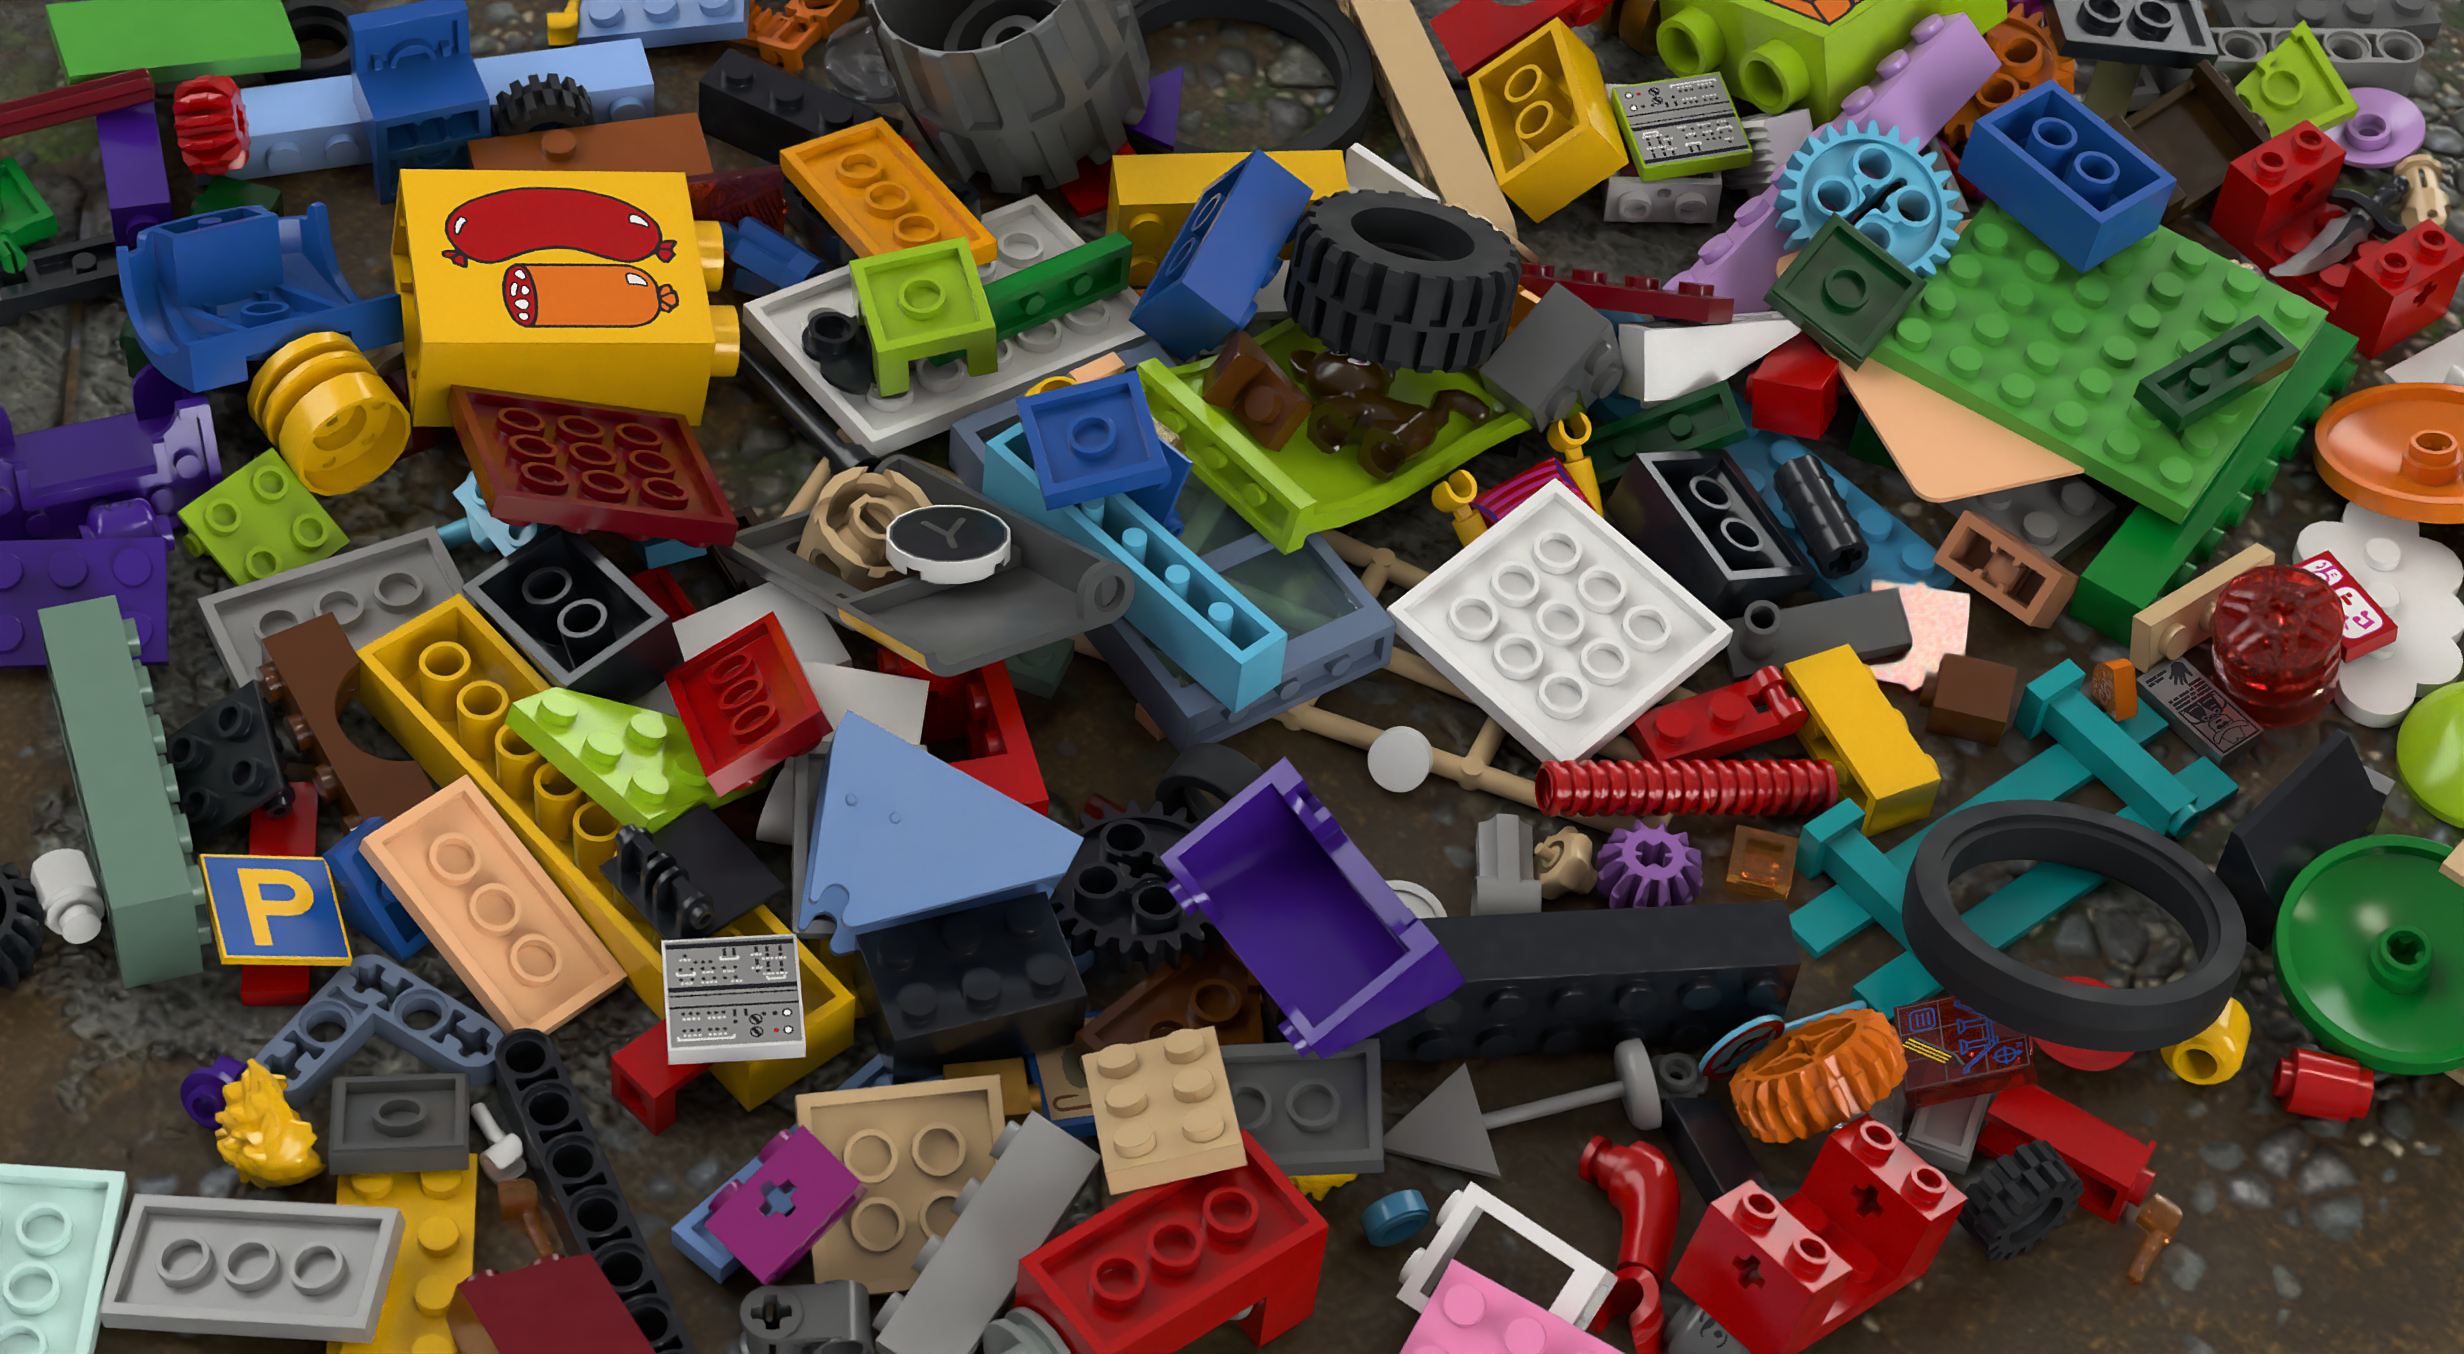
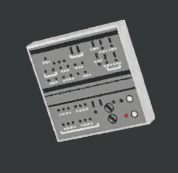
[661,934,806,1065]

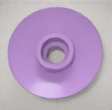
[2323,87,2426,169]

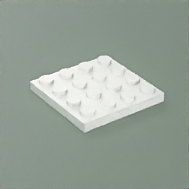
[1386,478,1734,765]

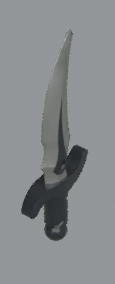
[2269,175,2410,276]

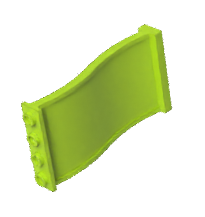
[1136,317,1587,555]

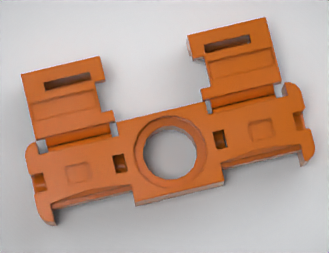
[729,0,860,72]

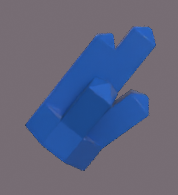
[719,217,827,297]

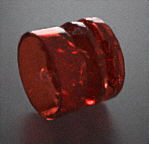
[2210,564,2346,728]

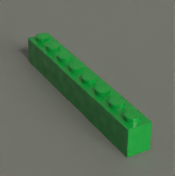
[2068,321,2359,649]

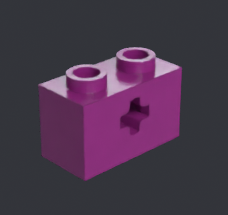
[704,1124,868,1286]

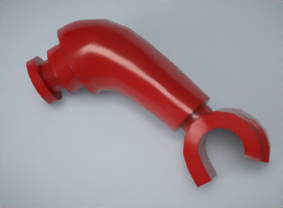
[1578,1135,1682,1354]

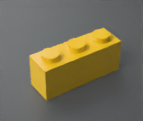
[1782,644,1941,838]

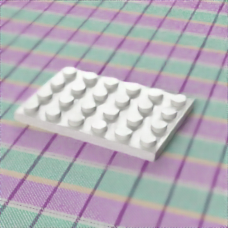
[743,194,1161,458]

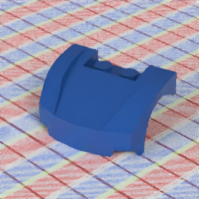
[116,201,404,393]

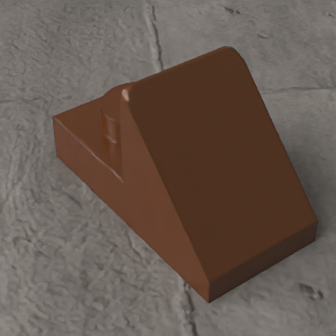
[1202,329,1315,452]

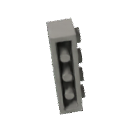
[872,1110,1102,1354]

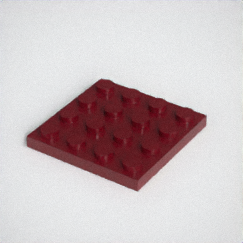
[446,384,739,548]

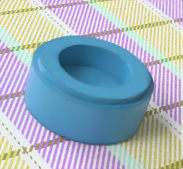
[1360,1190,1431,1247]

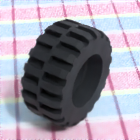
[1283,189,1522,374]

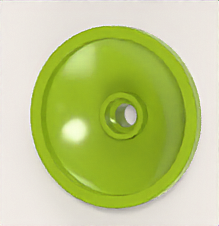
[2396,681,2464,829]

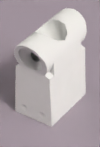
[756,660,930,846]

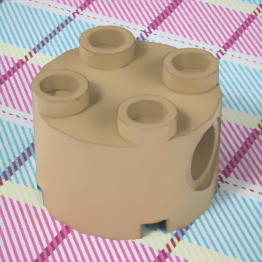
[796,466,933,592]

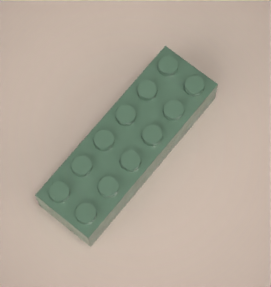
[37,595,212,989]

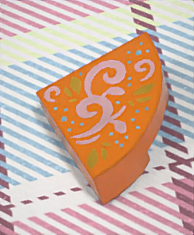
[2092,658,2138,722]

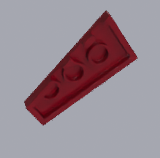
[1519,262,1734,322]

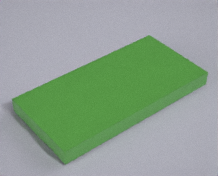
[45,0,301,86]

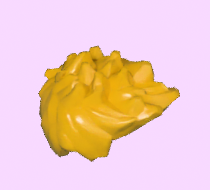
[215,1058,328,1190]

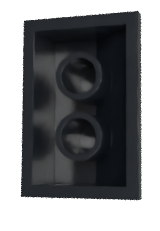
[699,48,903,167]
[1605,449,1818,621]
[2215,728,2384,952]

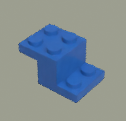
[347,0,491,205]

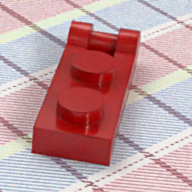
[1626,665,1809,764]

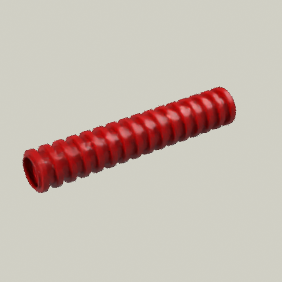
[1535,759,1839,817]

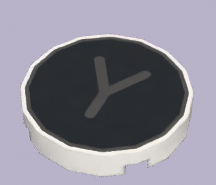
[886,505,1010,584]

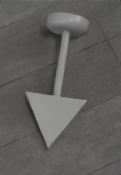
[1383,1037,1662,1180]

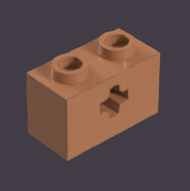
[1932,510,2080,629]

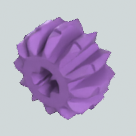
[1595,819,1704,909]

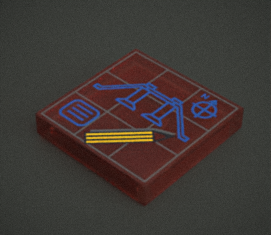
[1893,995,2039,1110]

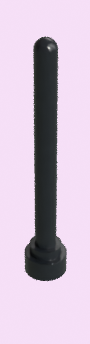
[737,341,882,479]

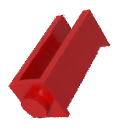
[1974,1062,2157,1225]

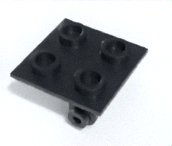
[163,679,296,850]
[599,804,785,940]

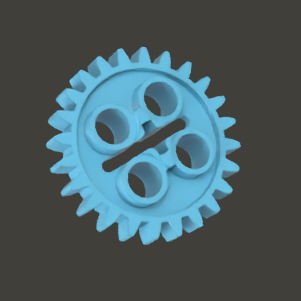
[1773,120,1963,279]

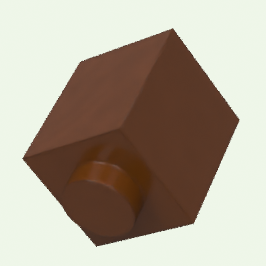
[1918,652,2017,747]

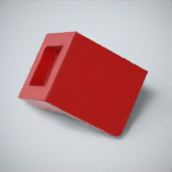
[611,1018,714,1137]

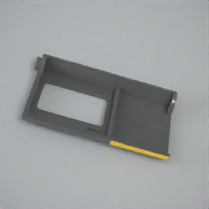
[716,454,1135,677]

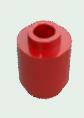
[2272,1047,2374,1123]

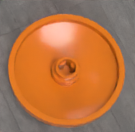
[2313,382,2464,524]

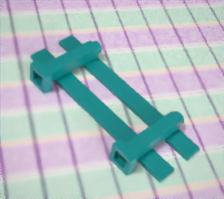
[1789,658,2240,1025]

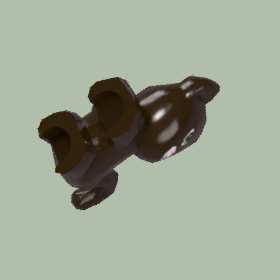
[1288,347,1490,480]

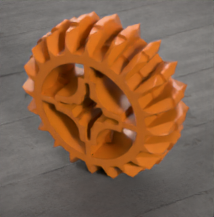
[1729,1008,1908,1143]

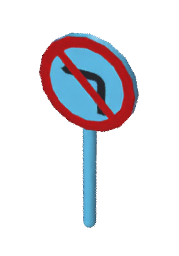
[1698,1000,1867,1080]

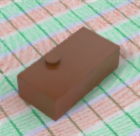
[467,112,720,222]

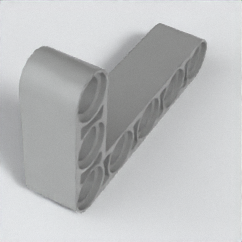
[2148,0,2424,97]

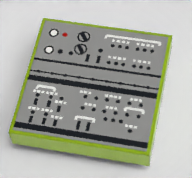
[1610,72,1753,182]

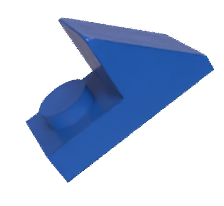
[322,816,430,962]

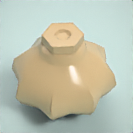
[1533,826,1598,900]

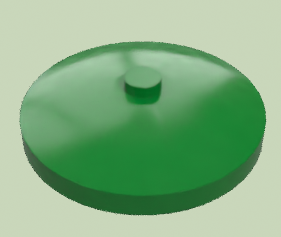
[2272,835,2464,1075]

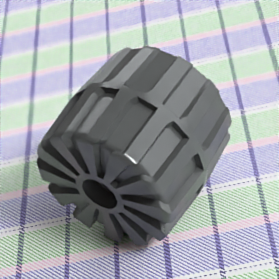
[865,0,1151,194]

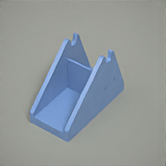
[797,710,1084,957]

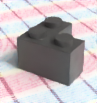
[1479,281,1624,433]

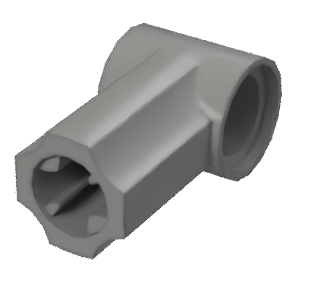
[1471,814,1541,916]

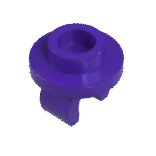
[180,1055,248,1130]

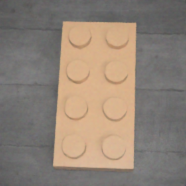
[358,774,628,1035]

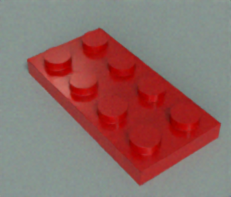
[663,611,834,798]

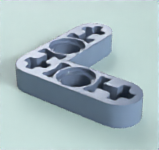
[254,955,504,1110]

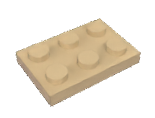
[1082,1026,1247,1195]

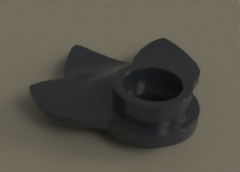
[801,312,917,395]

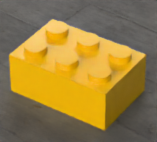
[1467,17,1629,224]

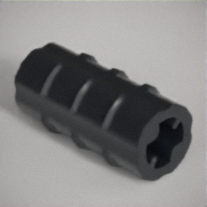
[1773,455,1869,579]

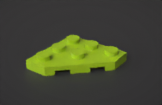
[505,687,775,835]

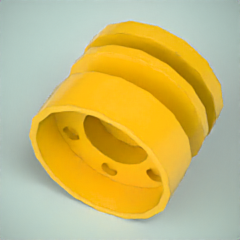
[247,331,411,496]

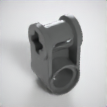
[739,1280,875,1354]

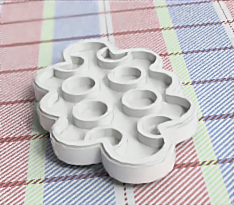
[2286,501,2464,728]

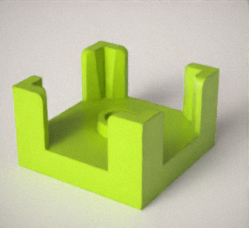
[849,236,998,397]

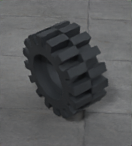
[490,73,597,137]
[1957,1140,2084,1262]

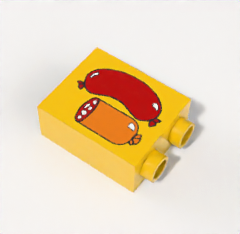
[390,169,740,427]

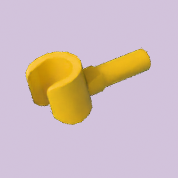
[547,0,581,46]

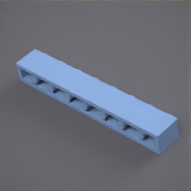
[196,38,654,186]

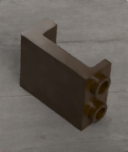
[2105,59,2272,227]

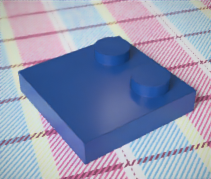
[1016,370,1169,511]

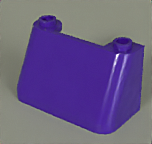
[0,363,223,541]
[1160,757,1466,1060]

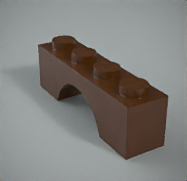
[255,611,435,837]

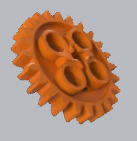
[1935,3,2075,149]

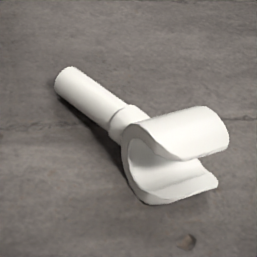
[470,1103,527,1188]

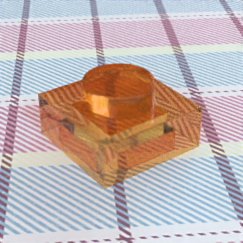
[1724,825,1799,902]

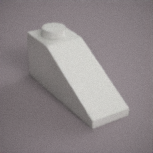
[1619,311,1802,409]

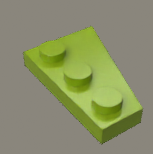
[2235,19,2359,138]

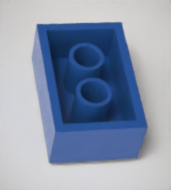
[1957,79,2177,274]
[1128,148,1314,362]

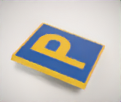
[197,854,353,966]

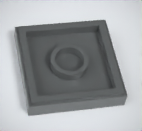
[328,1072,470,1175]

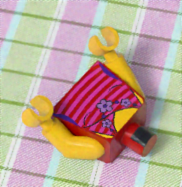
[1431,412,1604,548]

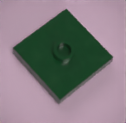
[1763,212,1927,371]

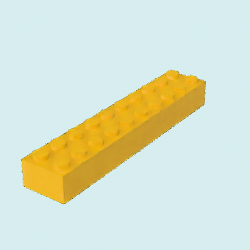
[355,593,855,1112]

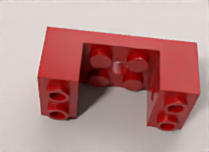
[2209,119,2464,360]
[877,646,1049,818]
[1670,1113,1968,1354]

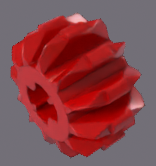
[172,74,251,176]

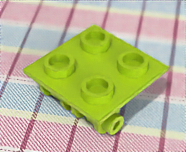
[177,447,351,586]

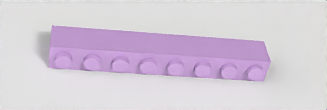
[1652,12,2002,320]

